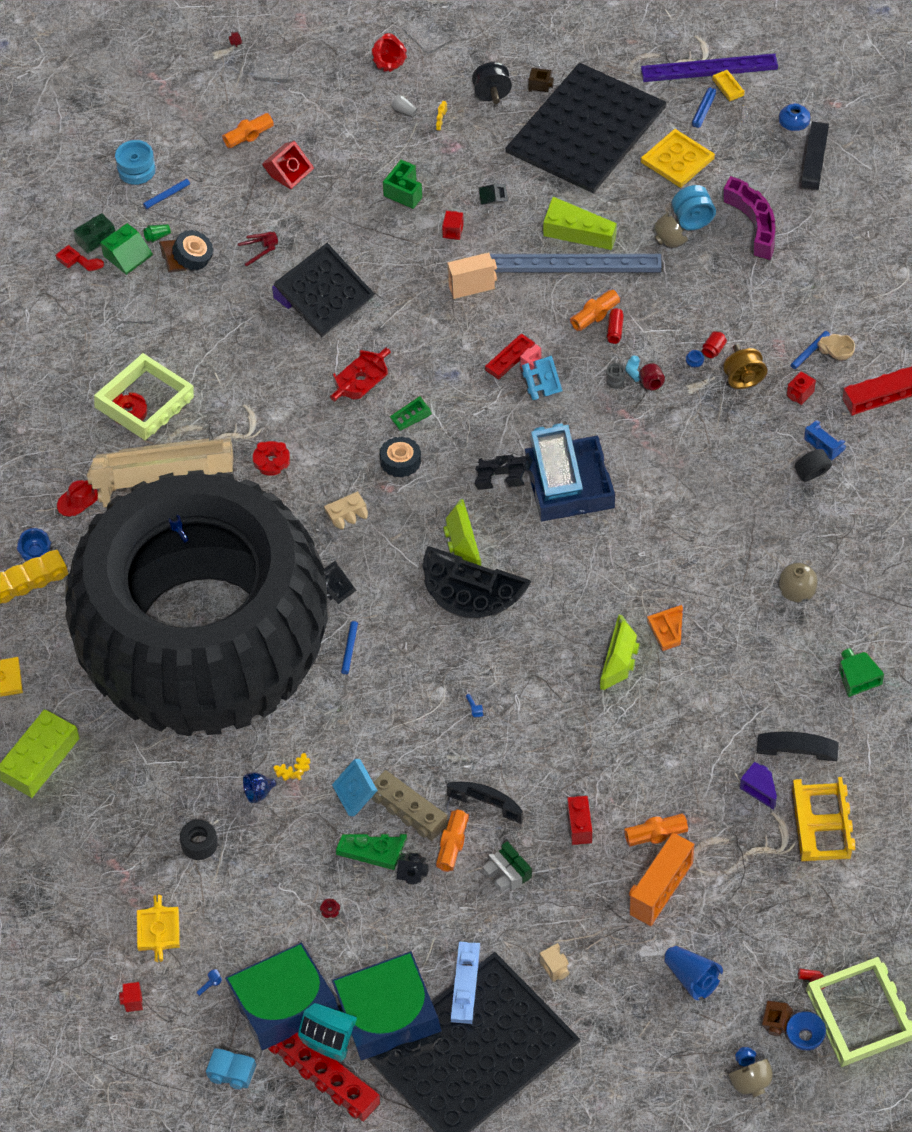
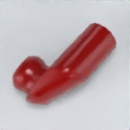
[77,255,104,271]
[798,968,825,989]

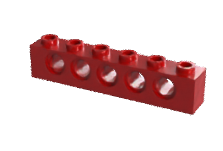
[268,1032,380,1122]

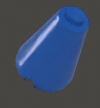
[664,946,723,1000]

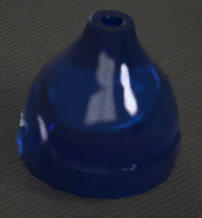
[243,772,276,804]

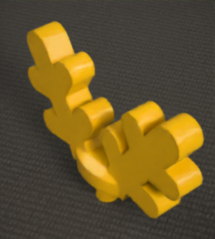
[436,101,447,131]
[274,753,310,781]

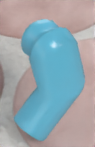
[625,355,640,382]

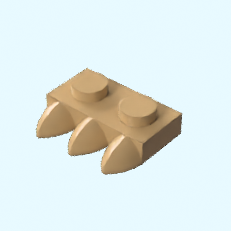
[324,491,368,529]

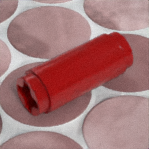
[607,308,624,344]

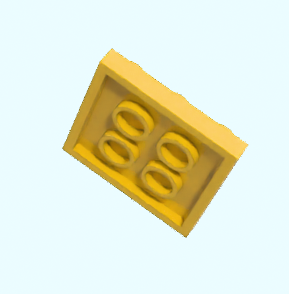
[641,129,715,188]

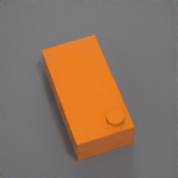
[629,832,695,926]

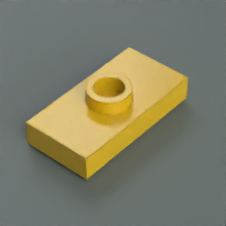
[712,70,745,102]

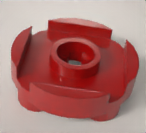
[112,392,148,425]
[252,441,290,476]

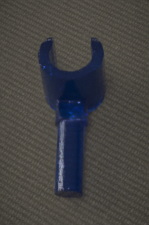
[169,515,188,542]

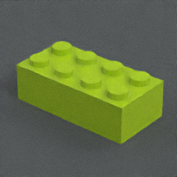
[0,709,80,798]

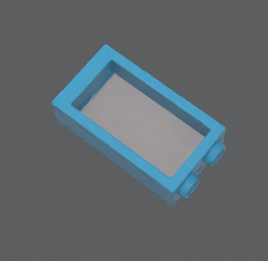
[530,423,583,501]

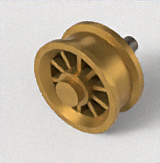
[723,344,768,389]

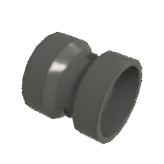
[606,363,625,389]

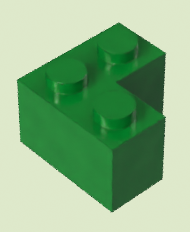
[383,159,423,209]

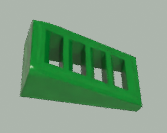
[390,396,432,431]

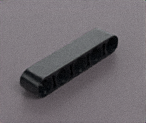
[801,121,829,190]

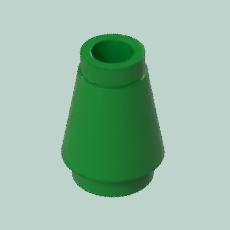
[143,224,171,243]

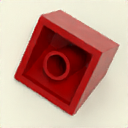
[262,140,314,189]

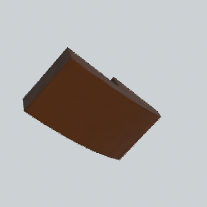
[159,240,187,273]

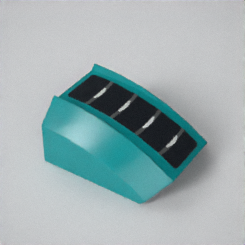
[298,1003,357,1062]

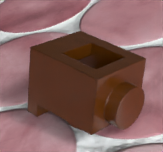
[762,1001,793,1036]

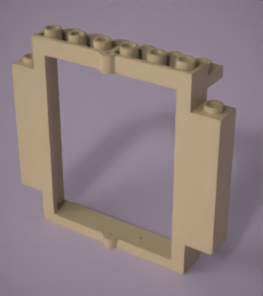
[87,438,233,507]

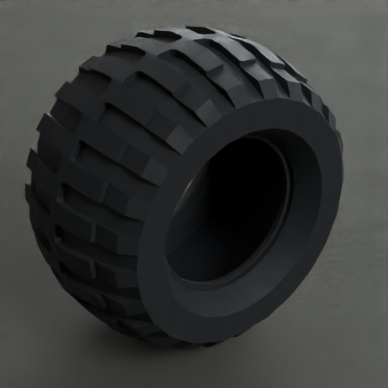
[65,470,328,736]

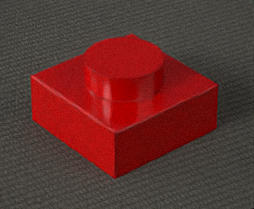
[55,245,81,268]

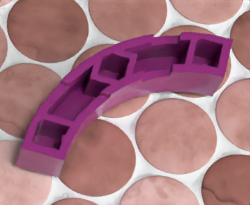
[724,176,776,260]

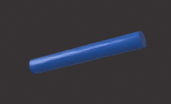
[143,178,190,209]
[790,331,830,369]
[341,621,358,674]

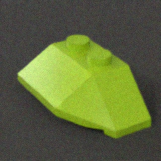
[443,499,481,566]
[600,614,640,690]

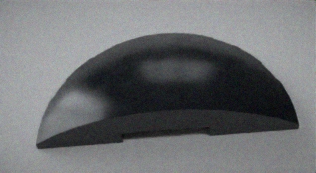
[423,546,531,618]

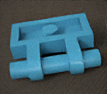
[521,356,563,400]

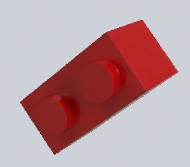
[567,796,593,845]

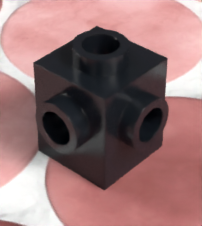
[396,853,429,885]

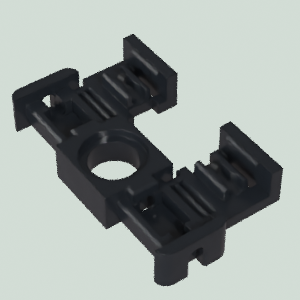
[474,453,533,490]

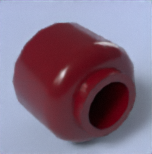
[639,363,665,391]

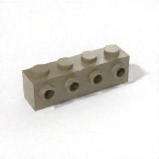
[371,770,448,841]

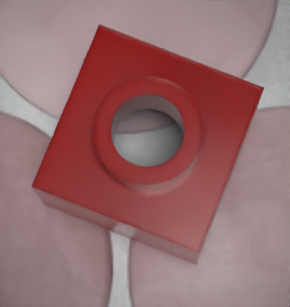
[119,982,143,1012]

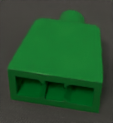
[839,648,884,697]

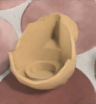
[817,334,855,360]

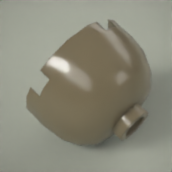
[655,212,688,248]
[778,563,818,602]
[728,1058,773,1098]

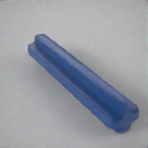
[692,87,716,128]

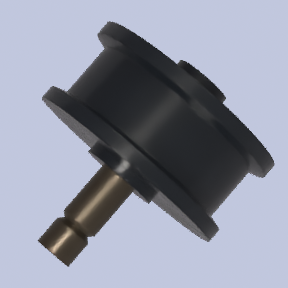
[472,62,512,104]

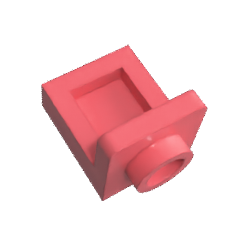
[520,344,541,377]

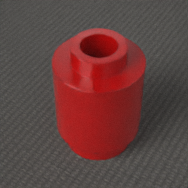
[702,331,727,359]

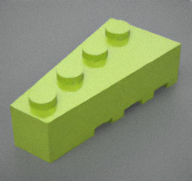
[543,197,617,250]

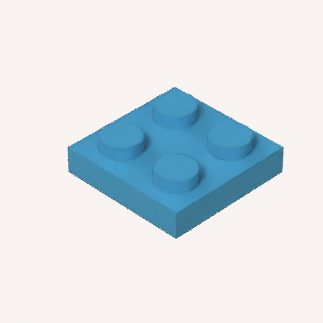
[332,759,378,816]

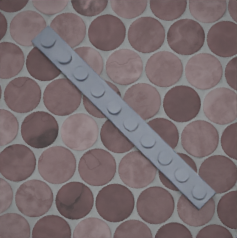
[490,254,661,272]

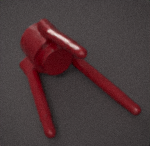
[238,231,278,266]

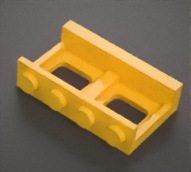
[792,777,855,861]

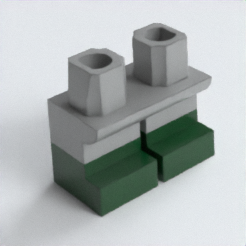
[482,841,532,892]

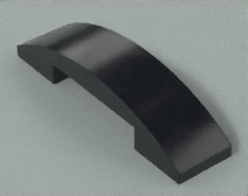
[756,731,839,762]
[447,781,523,824]

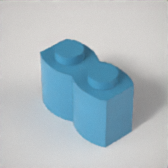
[206,1048,256,1090]

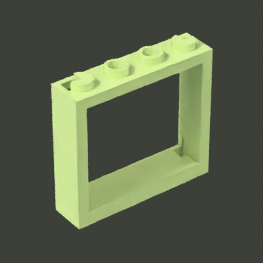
[94,353,194,440]
[806,957,912,1067]

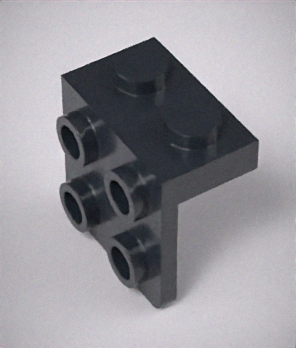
[324,561,357,604]

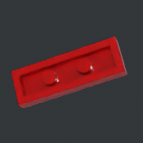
[485,333,535,380]

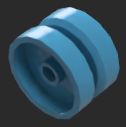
[115,140,156,185]
[671,185,716,230]

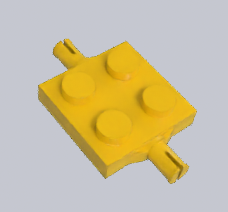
[137,895,180,962]

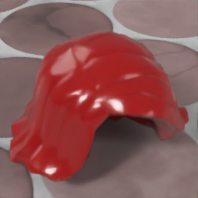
[372,33,407,72]

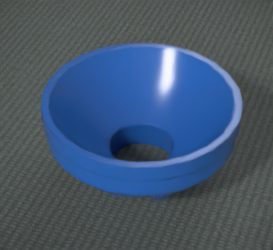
[779,103,810,131]
[787,1012,826,1050]

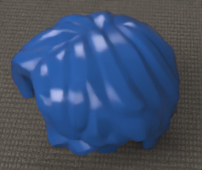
[17,528,51,561]

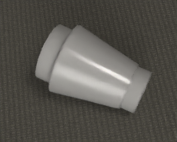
[391,95,418,117]

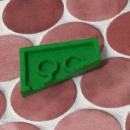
[336,834,407,870]

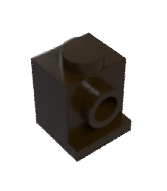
[528,68,554,92]

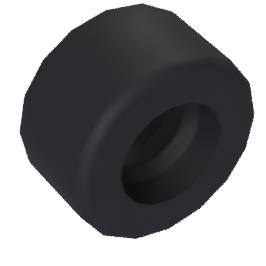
[794,449,832,482]
[180,820,218,860]

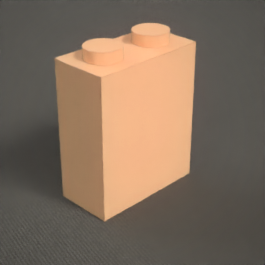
[447,253,497,299]

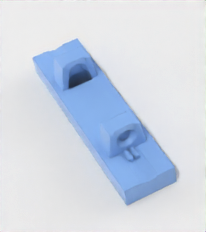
[451,942,480,1024]

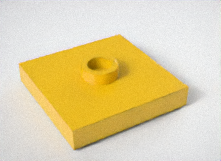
[0,657,23,697]

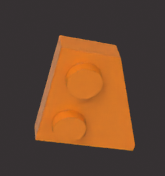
[647,605,683,651]

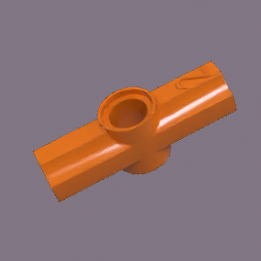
[222,113,274,149]
[570,289,620,331]
[436,810,469,872]
[624,814,688,847]

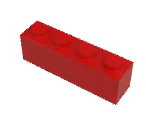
[842,366,912,416]

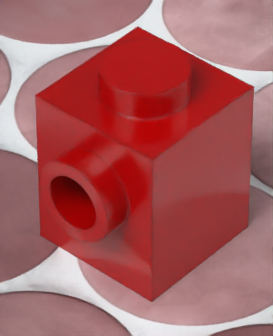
[787,371,816,405]

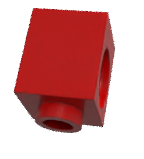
[442,211,464,240]

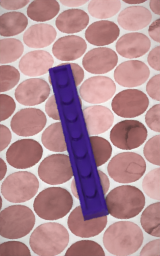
[641,53,778,82]

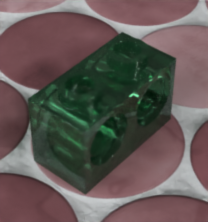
[73,213,115,254]

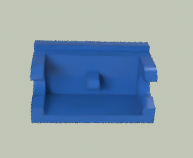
[804,420,846,461]

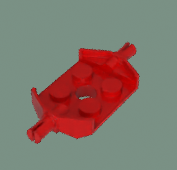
[330,347,391,402]

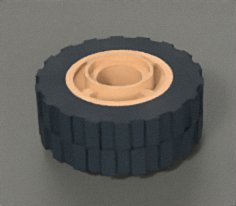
[172,230,214,270]
[380,436,421,478]

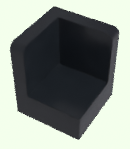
[479,184,508,205]

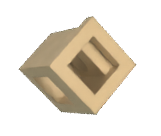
[540,943,570,982]

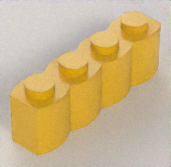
[0,550,68,604]

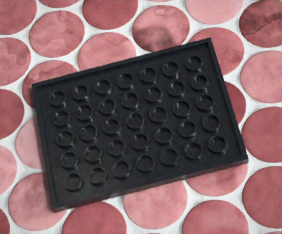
[505,62,666,194]
[367,952,580,1132]

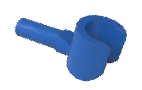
[466,694,483,717]
[196,969,222,996]

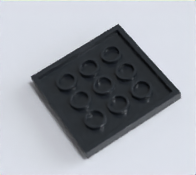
[274,242,375,337]

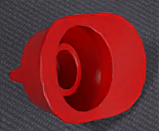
[57,480,98,517]

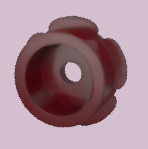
[229,31,242,48]
[320,899,340,918]

